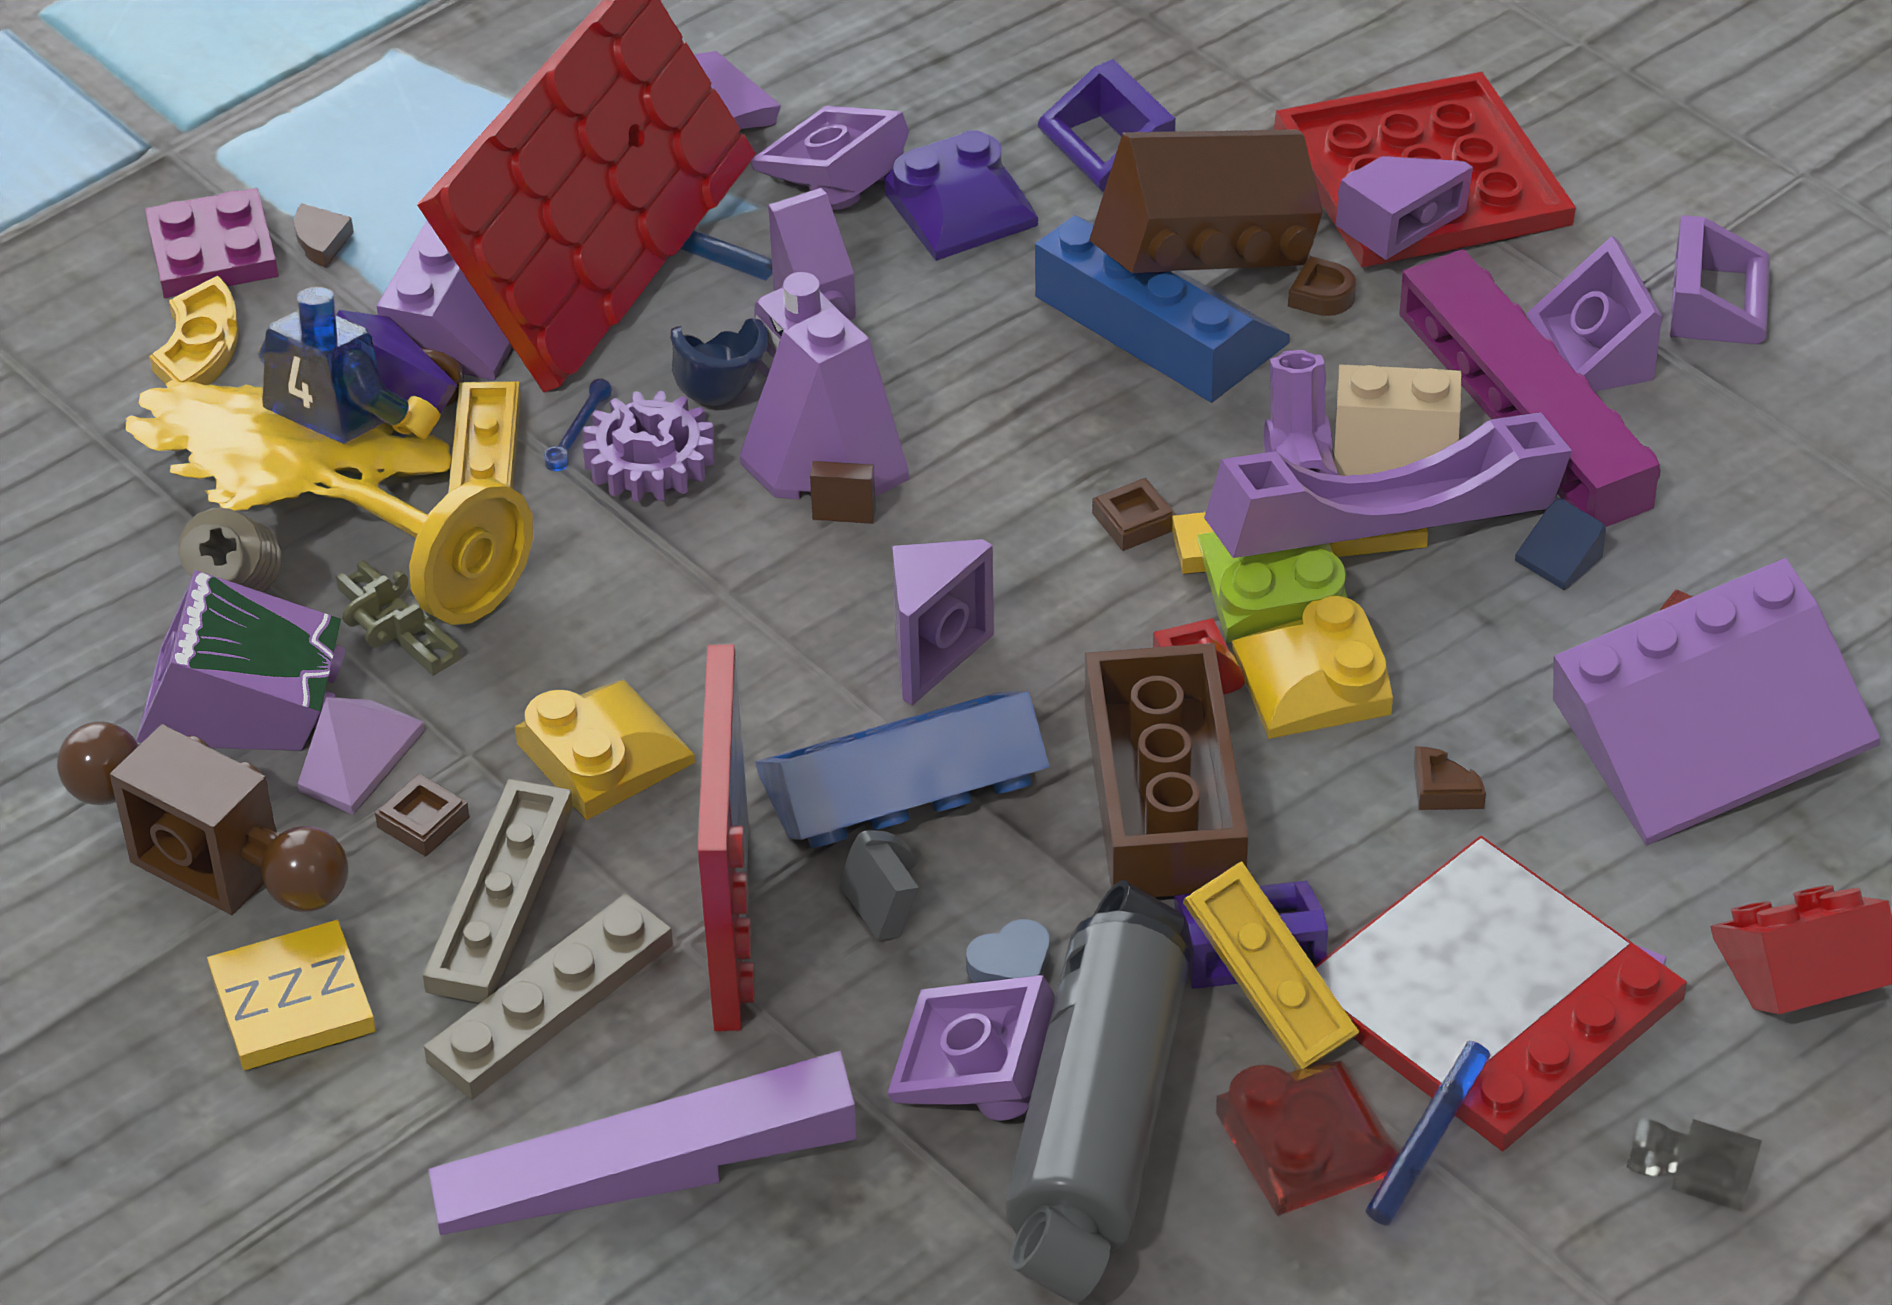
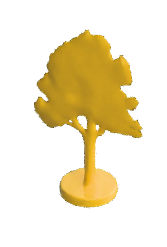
[125,380,533,625]

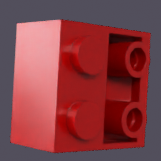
[1710,885,1892,1014]

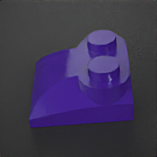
[884,130,1038,261]

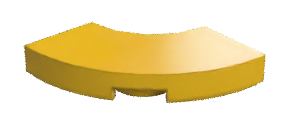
[149,276,239,385]

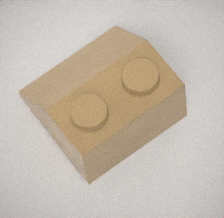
[1334,364,1461,476]

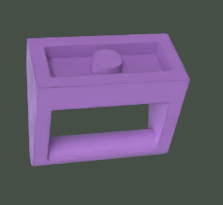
[1670,215,1770,344]

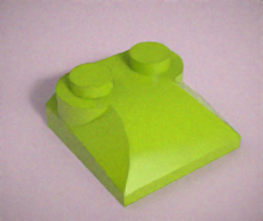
[1197,532,1347,643]

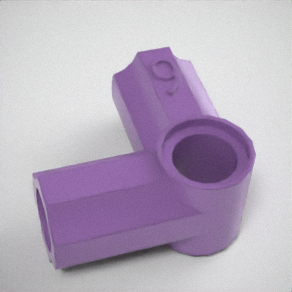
[1264,350,1338,475]

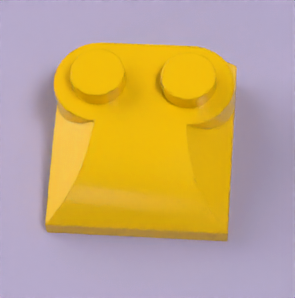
[1232,596,1393,739]
[515,679,695,821]

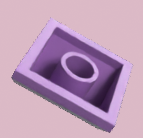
[1526,236,1662,392]
[892,539,994,706]

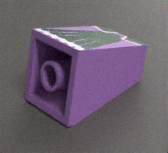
[136,570,345,751]

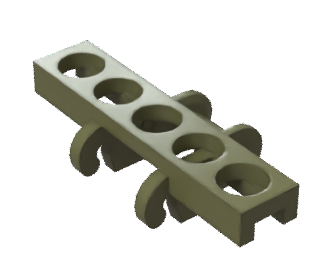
[336,560,461,676]

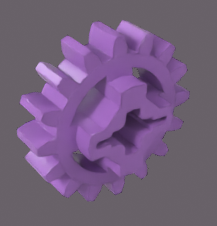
[582,391,715,502]

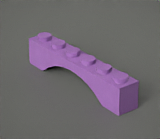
[1204,412,1572,558]

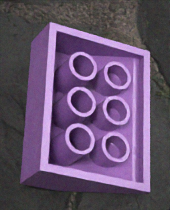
[1553,558,1881,846]

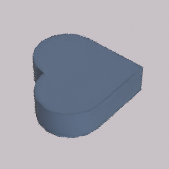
[966,919,1050,983]

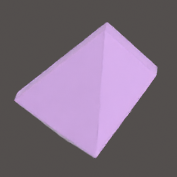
[297,697,425,815]

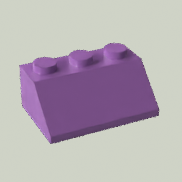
[376,220,513,380]

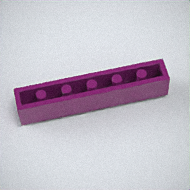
[1399,249,1661,527]

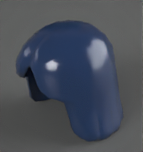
[670,318,768,406]

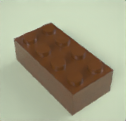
[1085,643,1248,897]

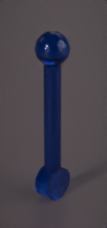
[543,378,612,472]

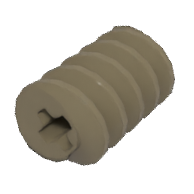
[178,508,282,592]

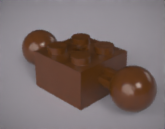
[57,721,349,916]

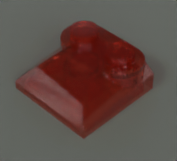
[1216,1060,1405,1216]

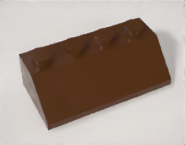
[1089,129,1323,273]

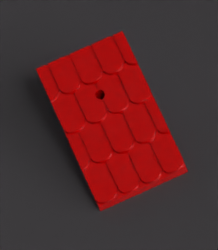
[417,0,756,393]

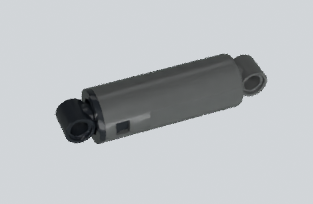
[1006,880,1190,1304]

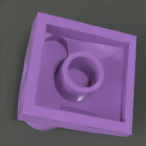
[751,106,909,210]
[887,975,1054,1120]

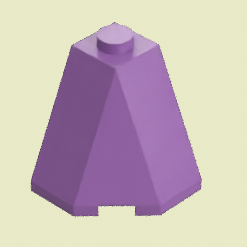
[740,306,909,500]

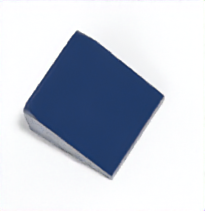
[1515,498,1606,590]

